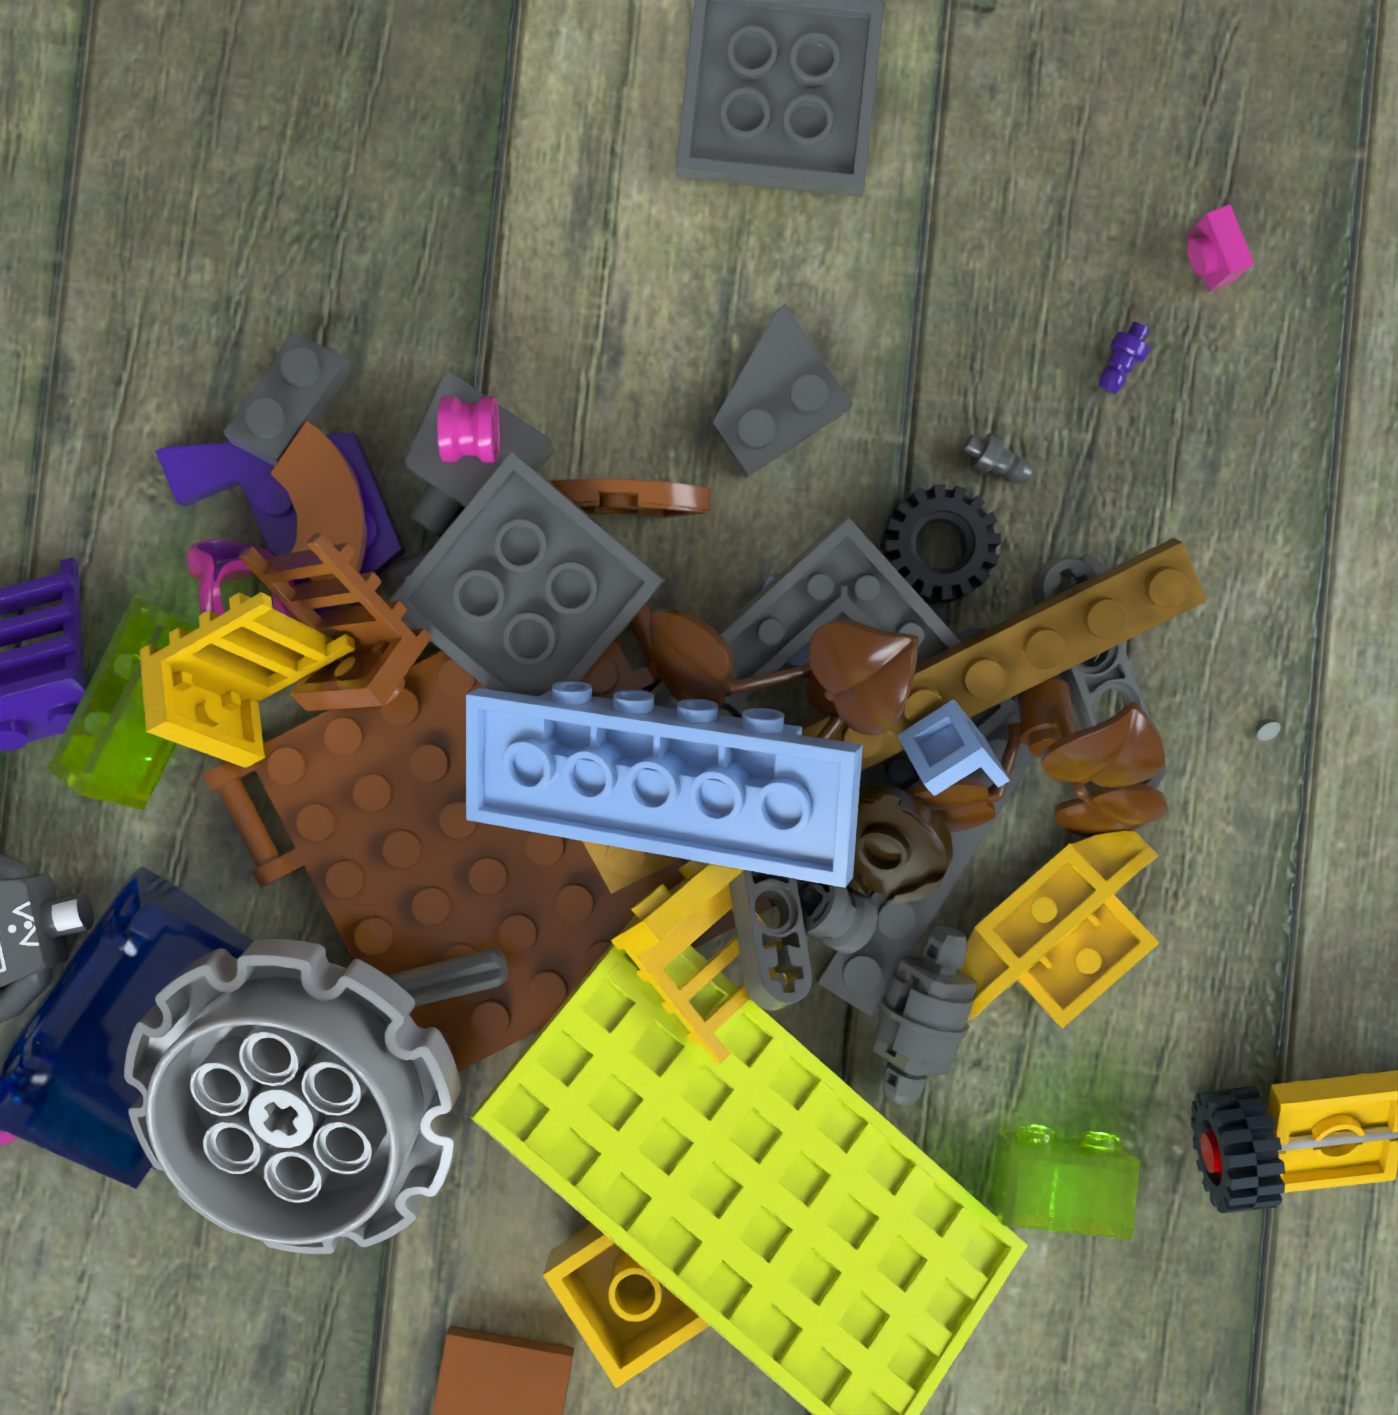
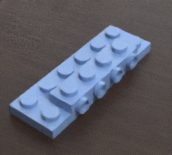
[466,681,863,888]

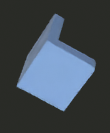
[897,699,1010,796]

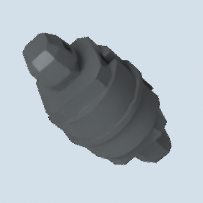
[873,926,977,1105]

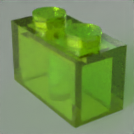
[990,1124,1141,1240]

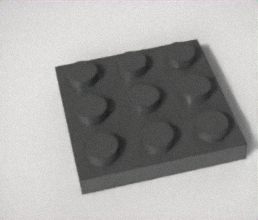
[676,0,884,197]
[389,451,665,697]

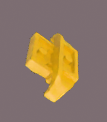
[957,831,1159,1029]

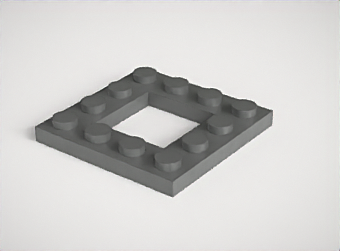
[651,514,1019,790]

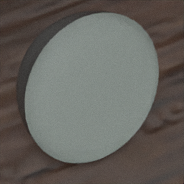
[1256,719,1281,741]

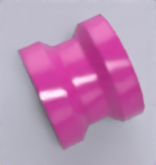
[437,396,500,463]

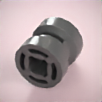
[797,880,878,954]

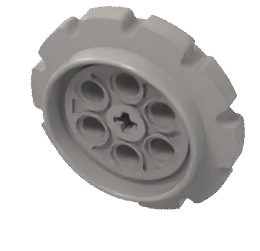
[124,939,464,1254]

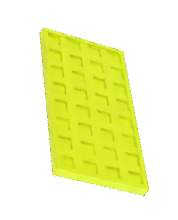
[470,915,1028,1415]

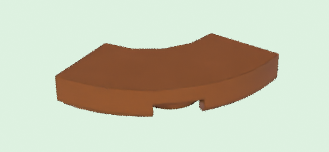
[270,421,367,581]
[549,479,711,518]

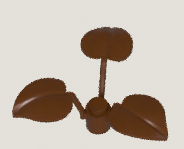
[649,608,918,740]
[903,678,1168,837]

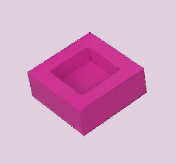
[1187,204,1254,292]

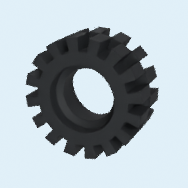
[880,484,1001,604]

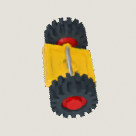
[1191,1070,1398,1213]

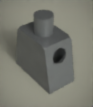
[404,370,555,537]

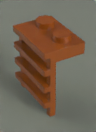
[238,533,432,711]

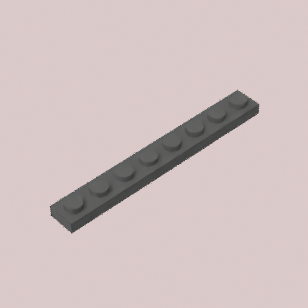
[816,553,1111,1017]

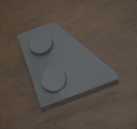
[712,304,852,478]

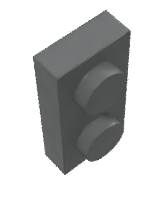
[223,331,352,467]

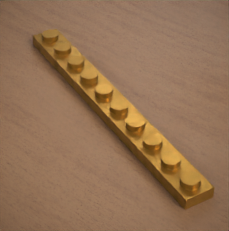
[583,538,1207,894]

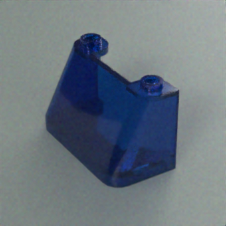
[0,866,253,1189]

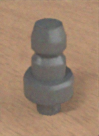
[962,433,1033,484]

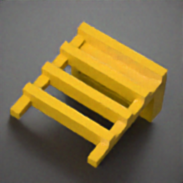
[140,592,356,768]
[611,860,787,1065]

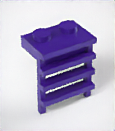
[0,557,114,751]

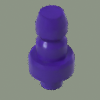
[1098,322,1151,395]

